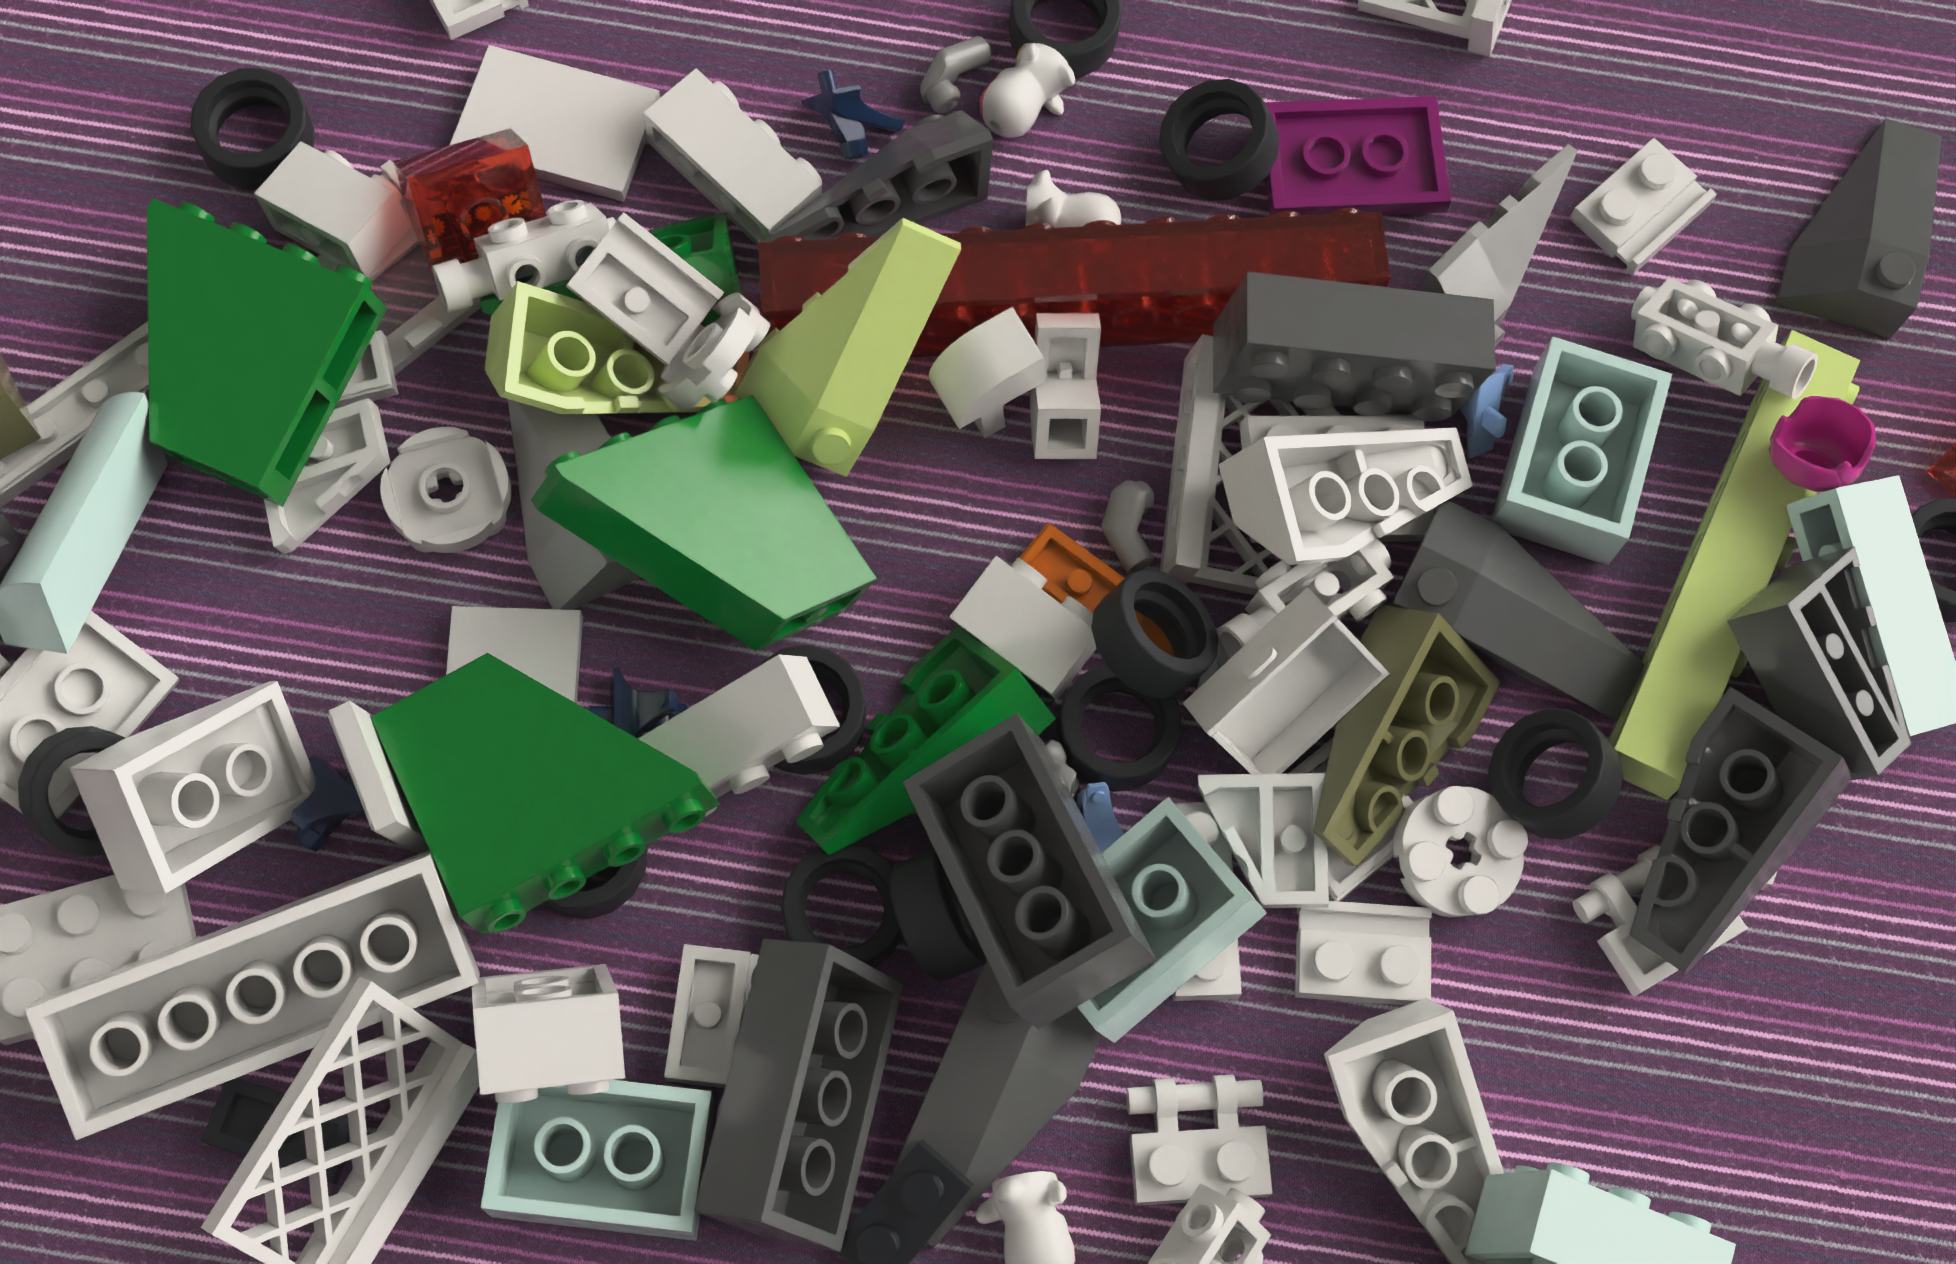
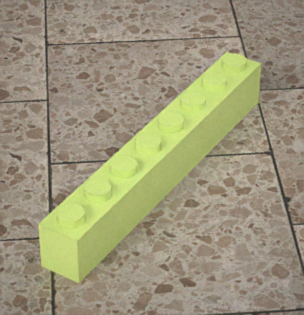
[1608,330,1860,800]

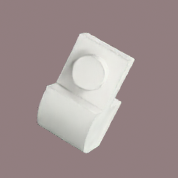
[928,307,1046,438]
[1030,313,1101,459]

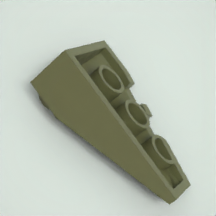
[1313,605,1500,867]

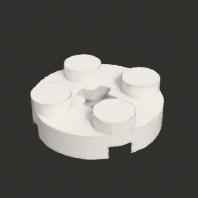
[658,293,770,410]
[380,427,511,553]
[1393,786,1528,917]

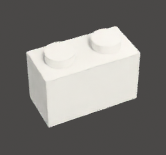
[254,141,412,277]
[950,556,1096,700]

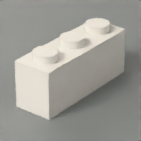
[643,68,822,247]
[638,654,840,817]

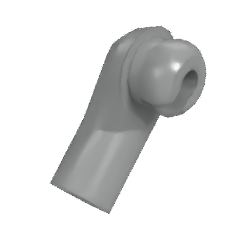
[920,36,991,113]
[1101,480,1155,574]

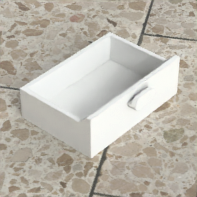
[1183,586,1390,774]

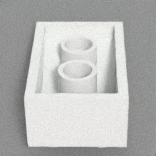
[70,681,316,894]
[472,964,625,1103]

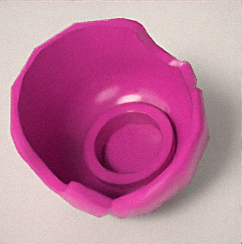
[1769,396,1876,493]

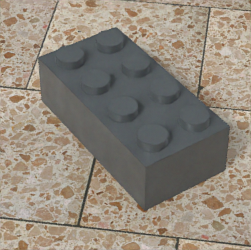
[1213,272,1496,422]
[902,713,1157,1029]
[694,939,904,1252]

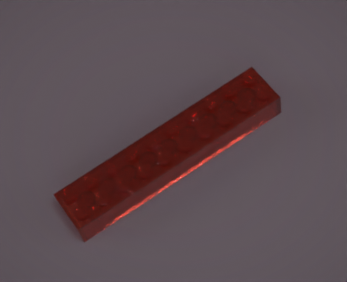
[758,208,1391,357]

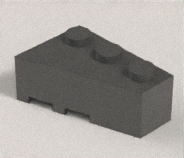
[1727,546,1911,781]

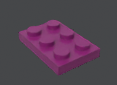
[1265,96,1452,220]

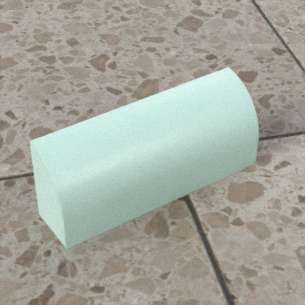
[0,392,168,654]
[1786,475,1956,736]

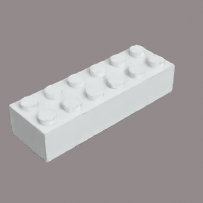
[24,850,480,1140]

